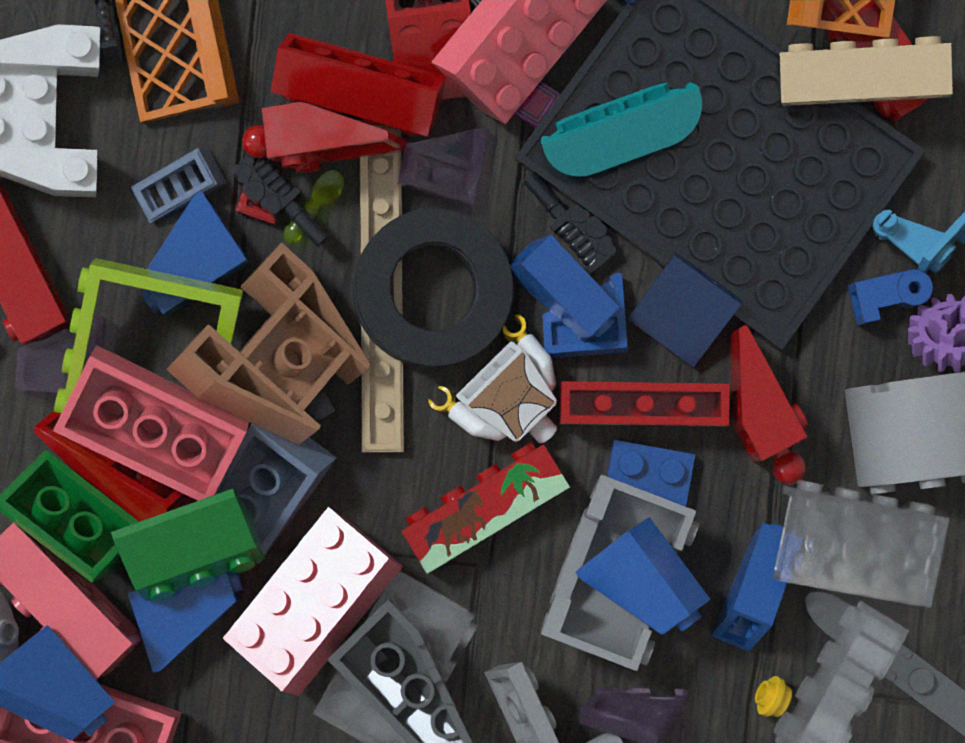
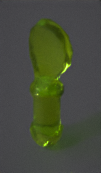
[283,170,344,243]

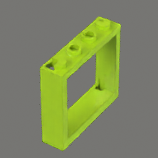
[54,258,243,413]

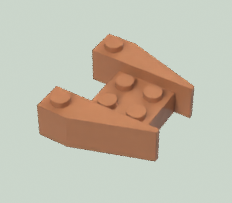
[166,243,371,445]

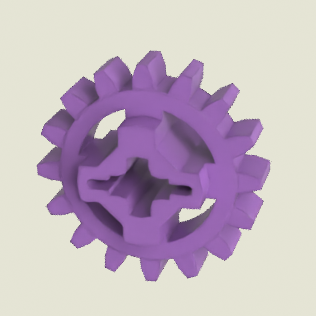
[908,294,965,373]

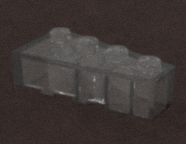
[774,600,909,743]

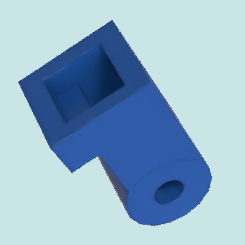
[847,270,933,326]

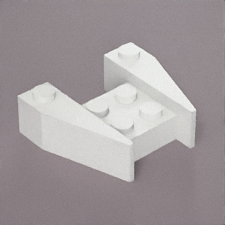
[0,24,100,198]

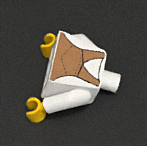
[429,315,557,443]

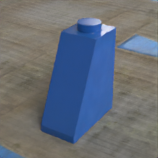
[141,191,251,317]
[509,235,620,338]
[575,517,710,635]
[711,522,802,652]
[128,571,244,673]
[0,625,115,741]

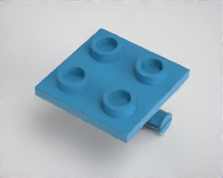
[873,210,965,274]

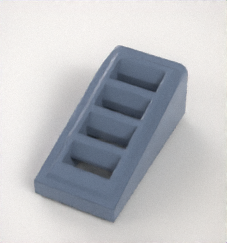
[131,148,226,223]

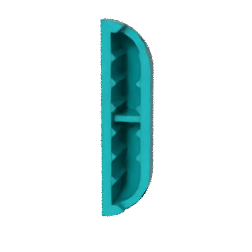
[541,82,702,176]

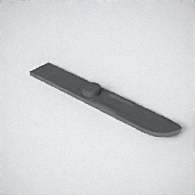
[804,591,965,737]

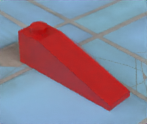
[33,411,198,522]

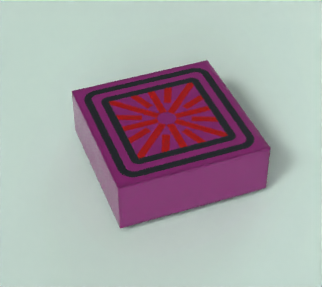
[513,81,561,129]

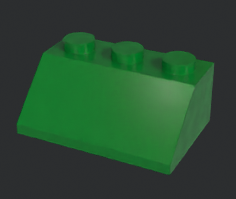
[0,450,139,583]
[111,489,265,602]

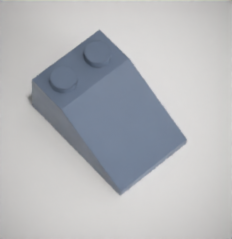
[215,424,336,564]

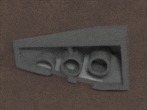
[327,600,473,743]

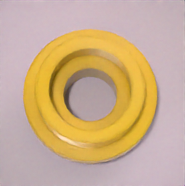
[755,676,792,717]

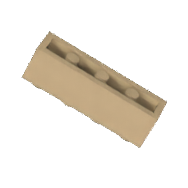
[780,36,953,106]

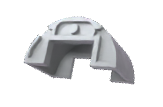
[844,372,965,494]
[541,475,699,671]

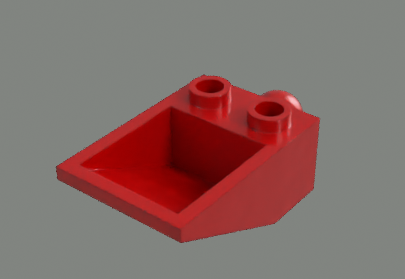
[385,0,471,100]
[242,102,411,173]
[730,325,808,485]

